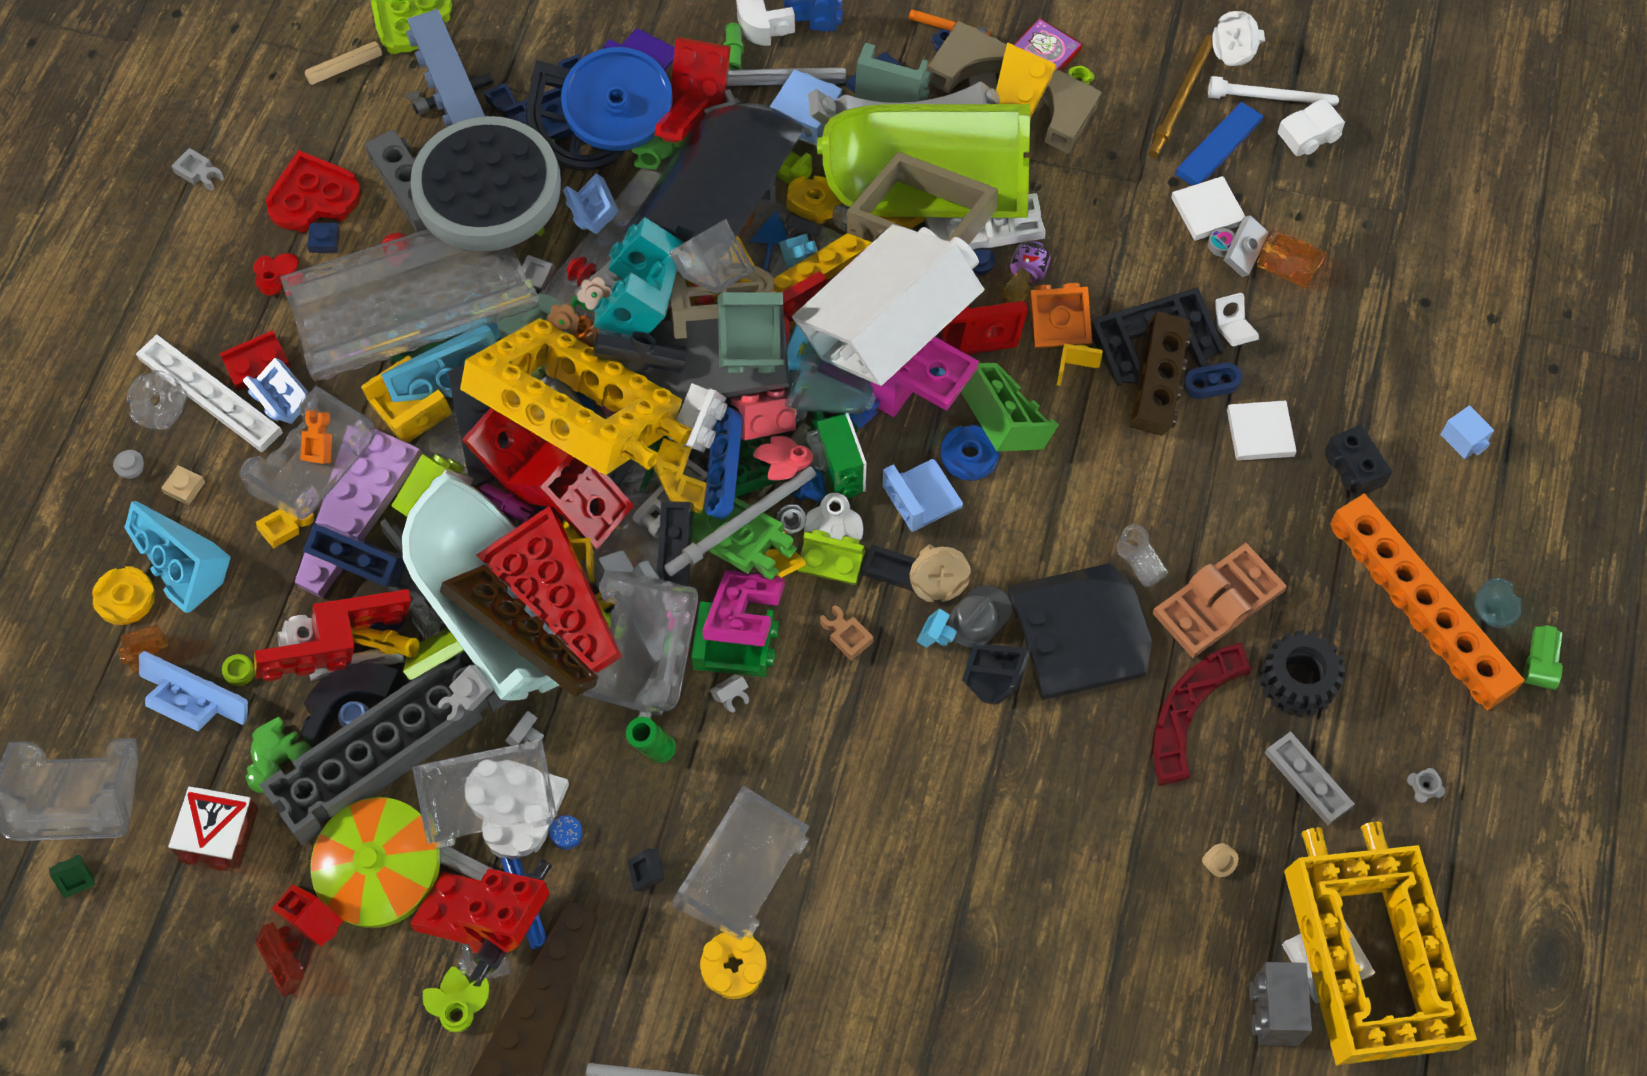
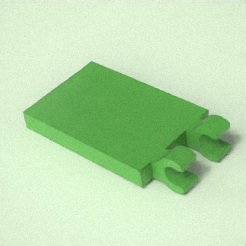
[692,497,797,580]

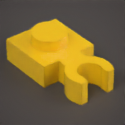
[256,501,314,549]

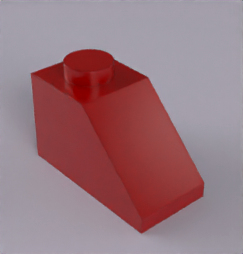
[271,884,343,947]

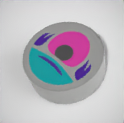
[1208,228,1235,257]

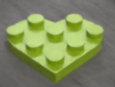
[371,0,452,54]

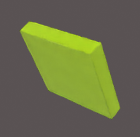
[403,627,464,680]

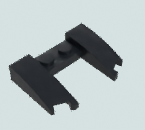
[1091,287,1225,386]

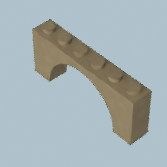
[927,21,1102,154]

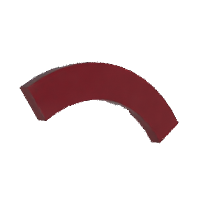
[1153,642,1252,786]

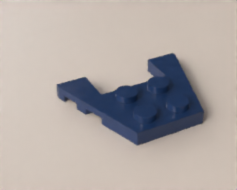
[484,54,582,142]

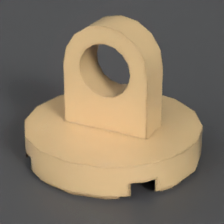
[909,544,971,602]

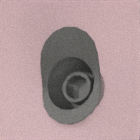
[948,585,1012,648]

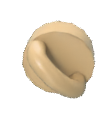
[1202,843,1239,877]

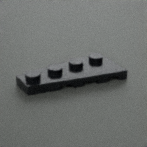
[448,364,508,488]

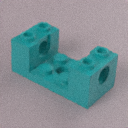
[593,217,683,335]

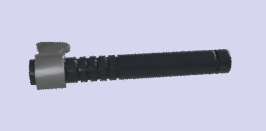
[406,73,494,115]

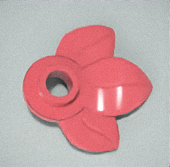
[753,436,813,480]

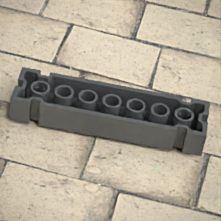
[259,650,510,845]

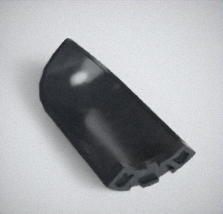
[623,103,804,266]

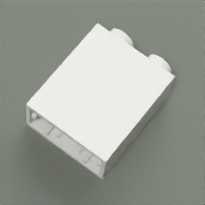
[792,224,984,386]

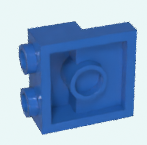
[784,0,843,32]

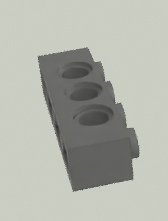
[364,129,430,237]

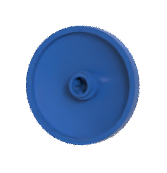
[561,47,673,151]

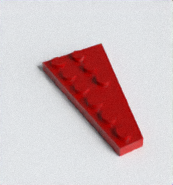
[476,506,622,673]

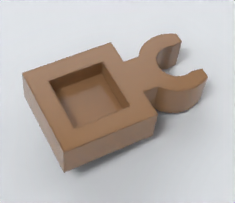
[820,605,874,661]

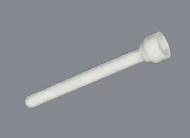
[1208,76,1339,106]

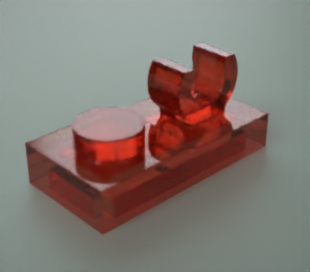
[255,922,304,997]

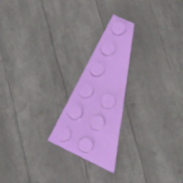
[295,418,423,598]

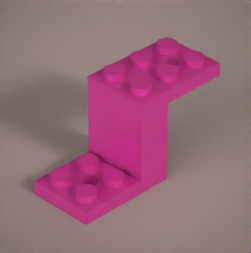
[821,337,979,417]

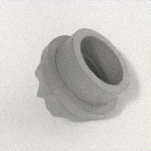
[776,504,806,534]

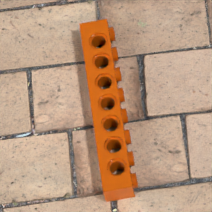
[1330,493,1525,711]

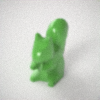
[632,133,689,170]
[245,717,311,793]

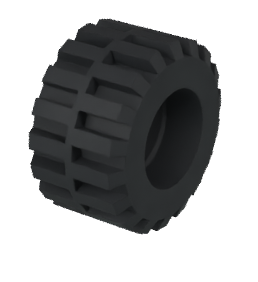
[1260,630,1345,717]

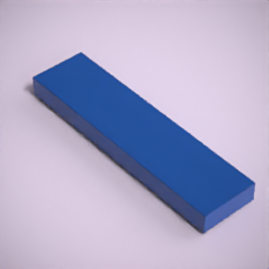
[1175,102,1263,186]

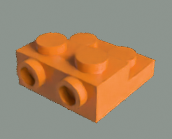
[1028,283,1092,349]

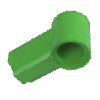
[1523,625,1563,690]

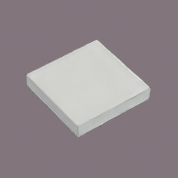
[1171,176,1245,241]
[1227,401,1297,461]

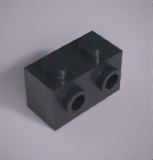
[1325,424,1393,499]

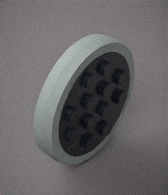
[410,116,561,251]

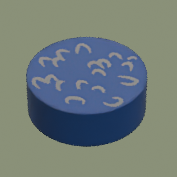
[550,815,583,850]

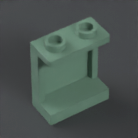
[855,43,931,103]
[718,292,784,374]

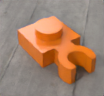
[300,410,332,464]

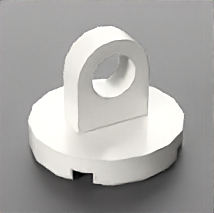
[1212,11,1265,66]

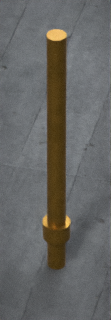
[1148,35,1213,158]

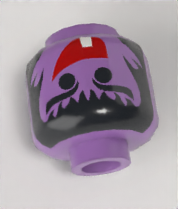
[1010,241,1051,284]

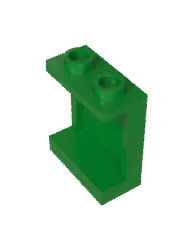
[692,601,779,677]

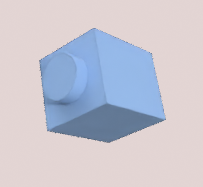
[1440,405,1494,460]

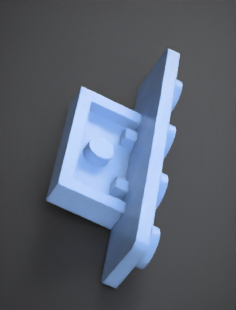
[139,651,248,731]

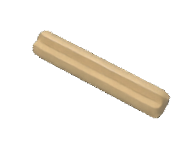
[305,41,382,85]

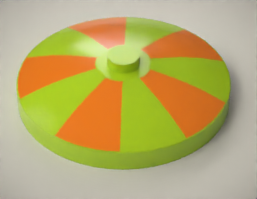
[311,797,440,928]

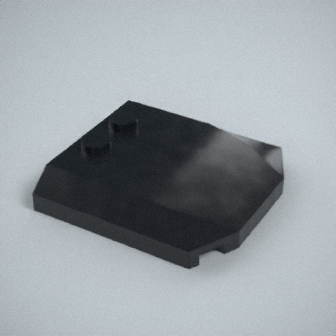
[1007,563,1152,701]

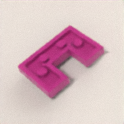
[702,570,785,646]

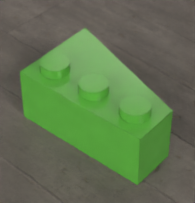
[961,363,1059,452]

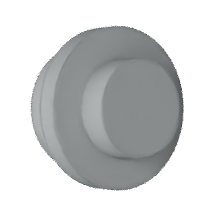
[113,450,144,479]

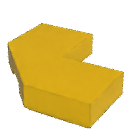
[653,438,707,514]

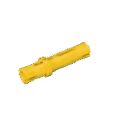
[351,627,420,658]

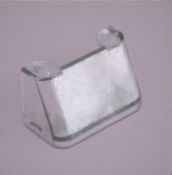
[0,738,139,841]
[412,739,557,848]
[670,785,810,941]

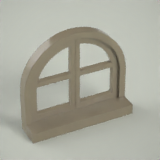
[668,262,774,339]

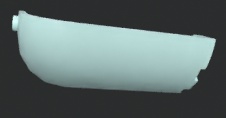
[402,474,571,700]

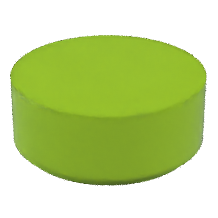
[222,654,255,687]

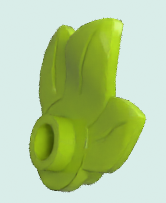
[423,966,490,1033]

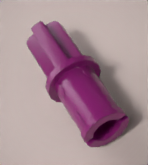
[479,484,537,523]

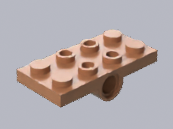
[1153,543,1287,658]

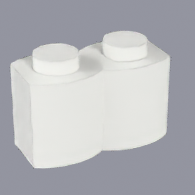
[1278,99,1345,156]

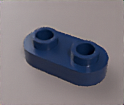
[1184,363,1242,399]

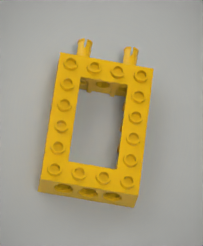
[460,318,693,476]
[1284,821,1477,1066]

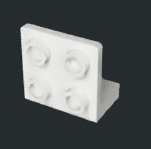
[669,383,727,453]

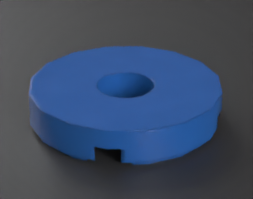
[941,425,999,481]

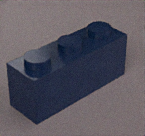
[303,523,406,587]

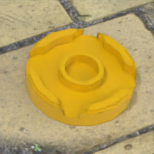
[92,566,156,625]

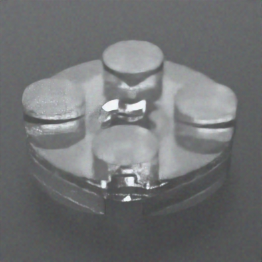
[127,370,187,430]

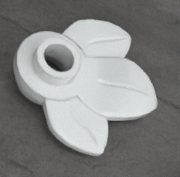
[804,493,863,541]

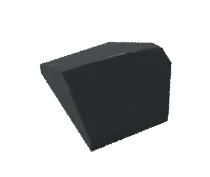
[962,643,1030,704]

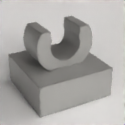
[709,674,749,713]
[505,711,544,749]

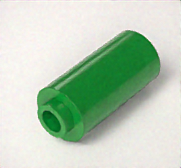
[626,717,676,763]

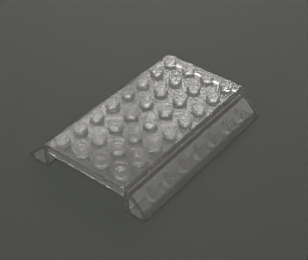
[281,229,539,382]

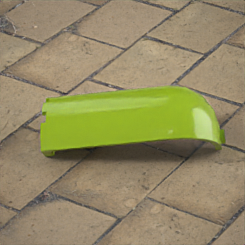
[817,104,1030,218]

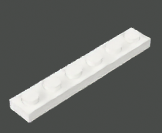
[136,335,283,453]

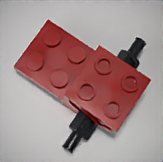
[410,859,552,987]

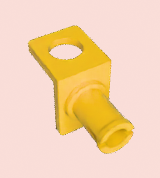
[562,520,595,583]

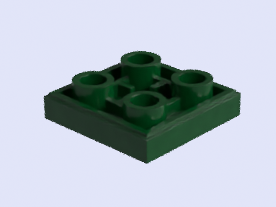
[721,436,786,497]

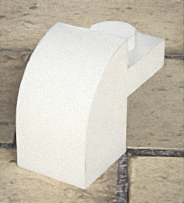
[736,0,795,46]

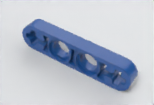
[704,406,743,520]

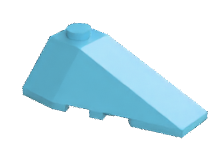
[381,325,496,402]
[124,501,231,613]

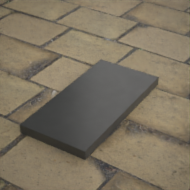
[615,305,790,405]

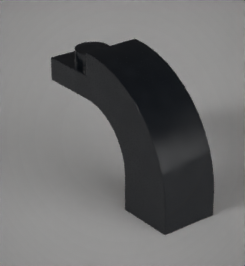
[302,663,404,747]

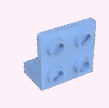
[882,459,963,532]

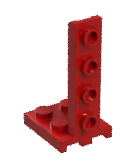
[654,37,731,143]

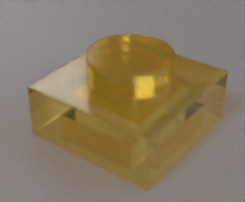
[1002,268,1031,303]

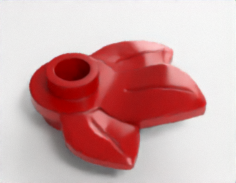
[253,253,307,295]

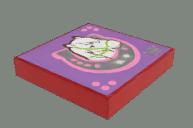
[1014,18,1082,71]

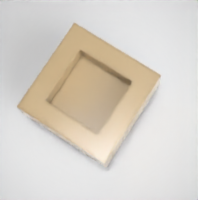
[161,465,205,505]

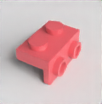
[731,388,796,440]

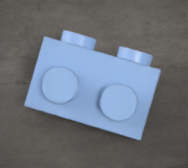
[563,174,619,234]
[243,358,314,424]

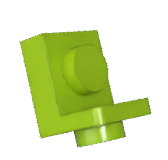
[777,151,812,184]

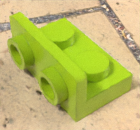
[797,529,865,585]

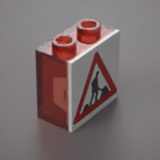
[168,786,259,871]

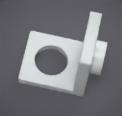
[1215,293,1259,346]

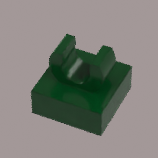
[49,854,95,898]

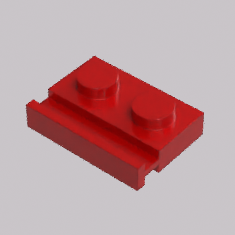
[219,330,291,391]

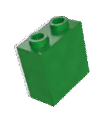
[817,413,867,499]

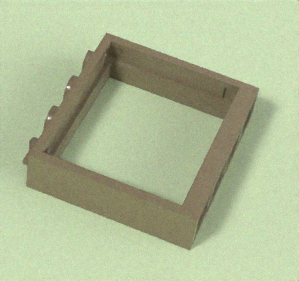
[847,152,998,245]

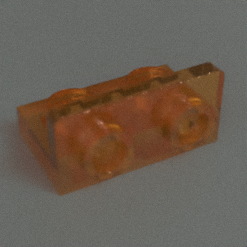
[1257,229,1327,289]

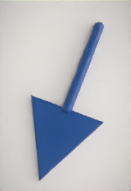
[749,210,788,271]

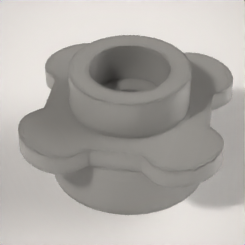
[1407,768,1445,803]

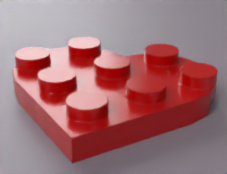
[266,150,362,233]

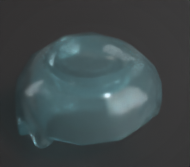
[1474,578,1522,628]

